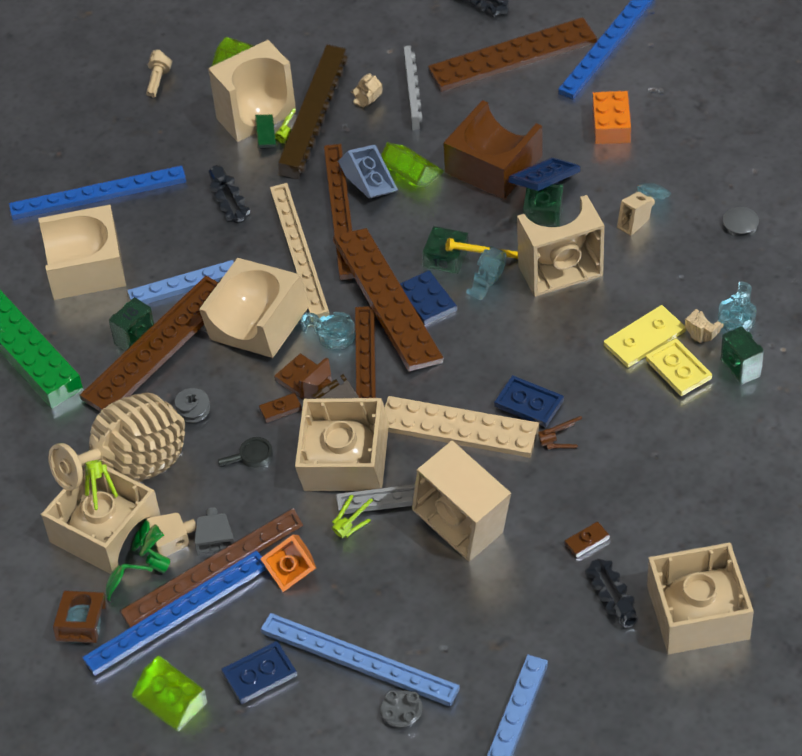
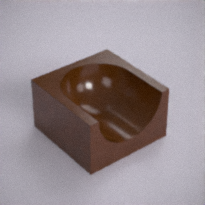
[443,100,543,200]

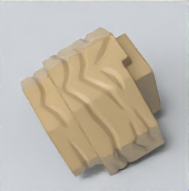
[351,74,382,107]
[685,309,724,343]

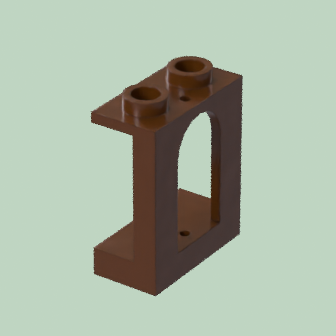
[53,591,107,643]

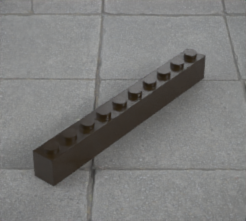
[278,44,348,179]

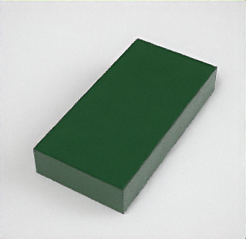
[255,114,276,148]

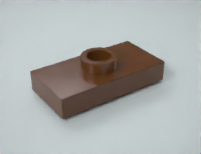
[259,393,302,423]
[564,521,610,558]

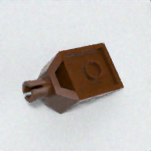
[274,353,332,400]

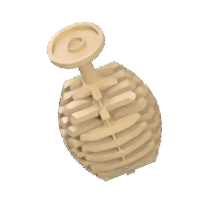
[48,392,185,491]

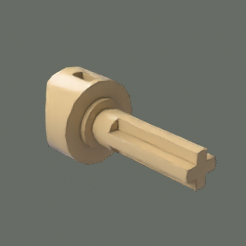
[147,50,173,98]

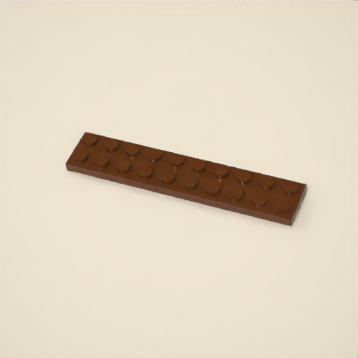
[428,17,597,92]
[333,228,444,371]
[80,276,218,412]

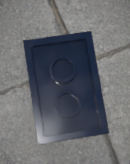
[400,270,457,325]
[494,375,564,428]
[221,641,297,704]

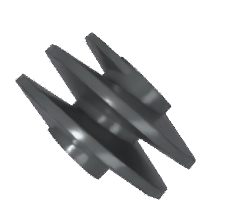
[174,388,210,423]

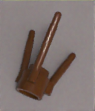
[538,416,582,450]

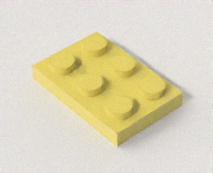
[646,338,712,396]

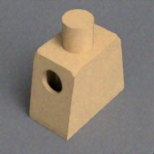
[617,192,655,236]
[147,512,196,557]

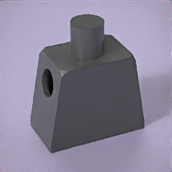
[195,508,234,555]

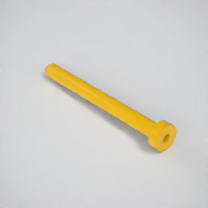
[445,238,518,259]

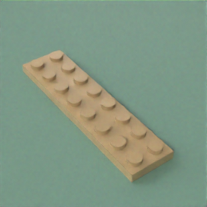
[384,396,539,458]

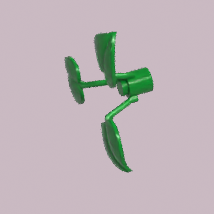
[105,520,171,602]

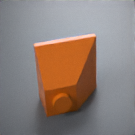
[260,535,316,592]

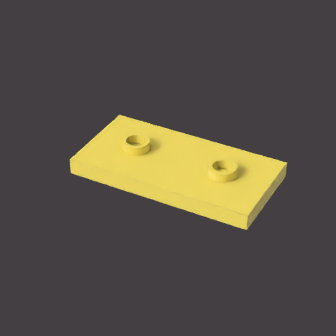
[603,305,686,368]

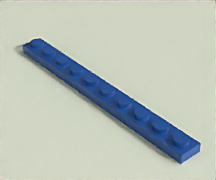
[558,0,654,99]
[9,166,186,220]
[83,551,267,676]

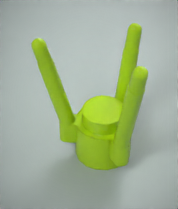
[275,108,296,144]
[84,460,118,510]
[331,495,373,539]

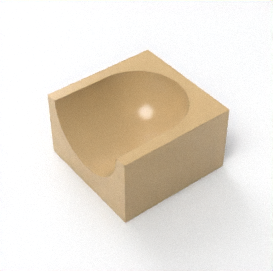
[208,40,296,142]
[517,195,604,297]
[39,205,126,300]
[199,258,310,358]
[295,398,389,491]
[412,441,511,562]
[41,465,160,574]
[647,543,754,655]

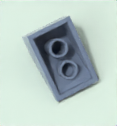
[338,145,398,198]

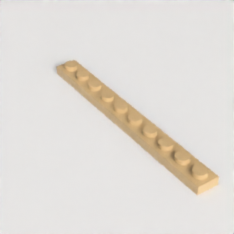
[270,183,330,321]

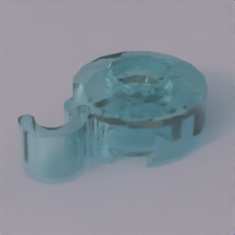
[467,246,507,300]
[718,282,757,333]
[301,312,356,350]

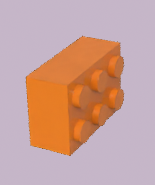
[592,91,631,144]

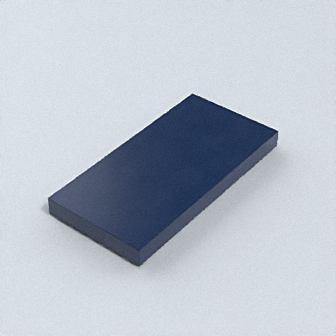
[509,157,581,191]

